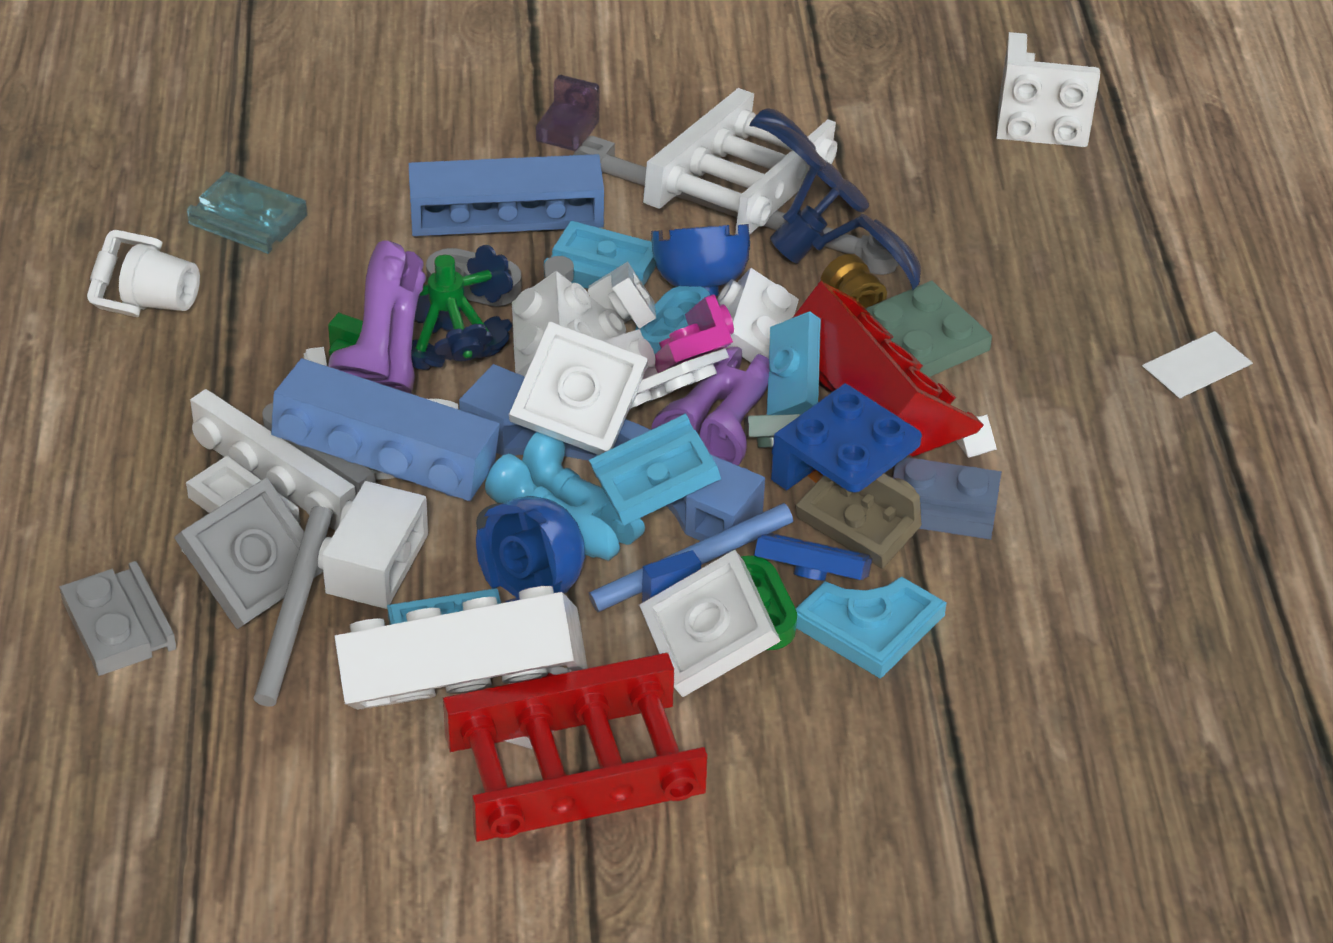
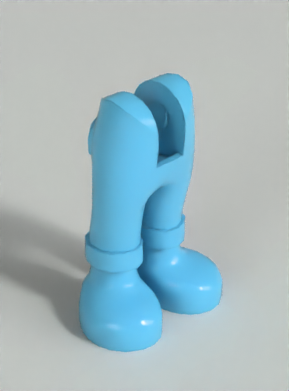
[485,432,645,561]

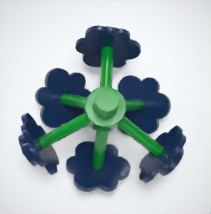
[411,245,513,370]

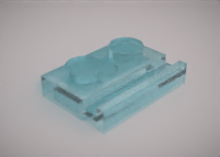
[187,171,307,254]

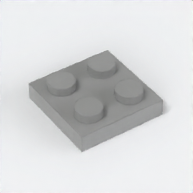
[174,477,323,629]

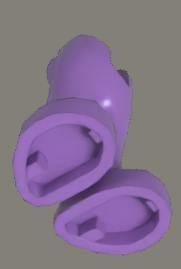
[328,240,426,394]
[651,347,770,466]

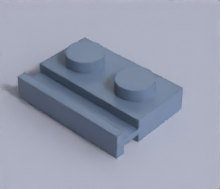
[893,457,1002,540]

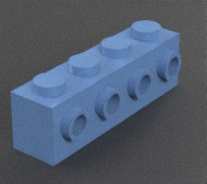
[408,154,604,236]
[271,358,500,501]

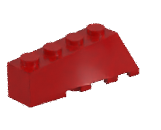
[792,281,984,457]

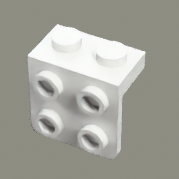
[512,271,626,377]

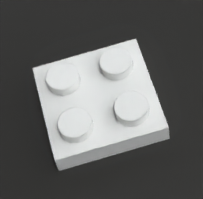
[509,321,648,455]
[639,550,781,697]

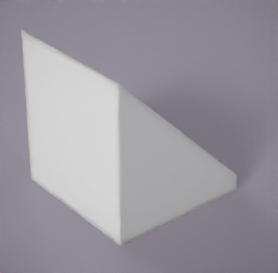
[956,415,997,458]

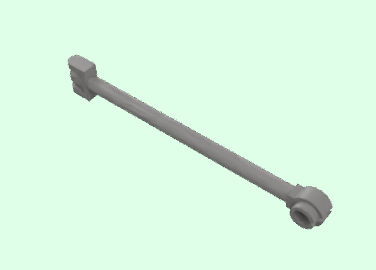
[573,136,899,275]

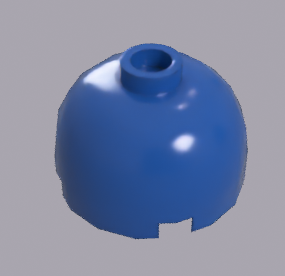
[651,224,750,296]
[476,496,585,602]

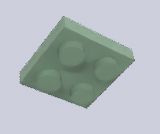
[866,280,992,377]

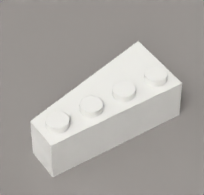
[335,586,588,710]

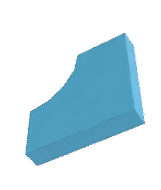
[796,577,947,679]

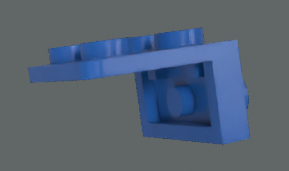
[771,383,922,492]

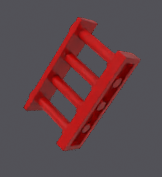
[443,652,708,842]

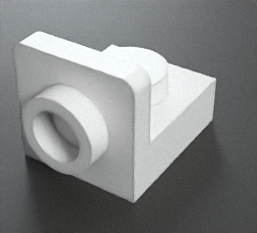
[588,261,656,329]

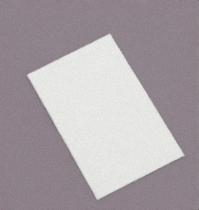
[1142,331,1253,398]

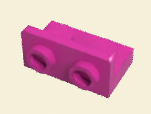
[655,294,734,373]

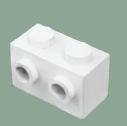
[318,481,428,609]

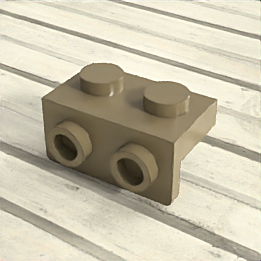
[796,474,922,569]

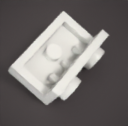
[717,268,799,362]

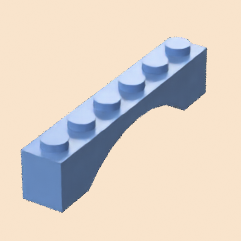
[459,364,765,553]

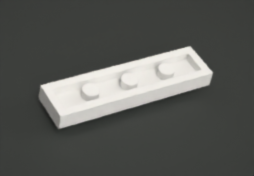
[190,389,356,531]

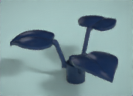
[749,108,921,291]

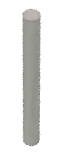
[254,506,332,707]

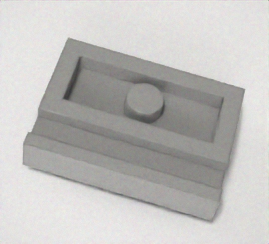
[59,561,176,676]

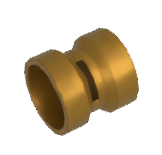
[821,254,887,309]

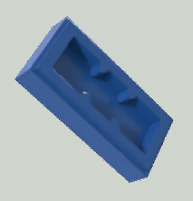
[754,533,873,581]

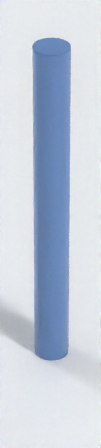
[589,503,793,612]

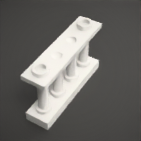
[643,88,837,235]

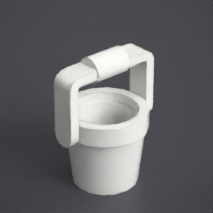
[87,230,200,317]

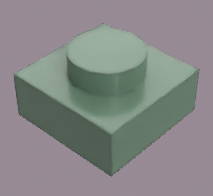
[744,414,801,448]

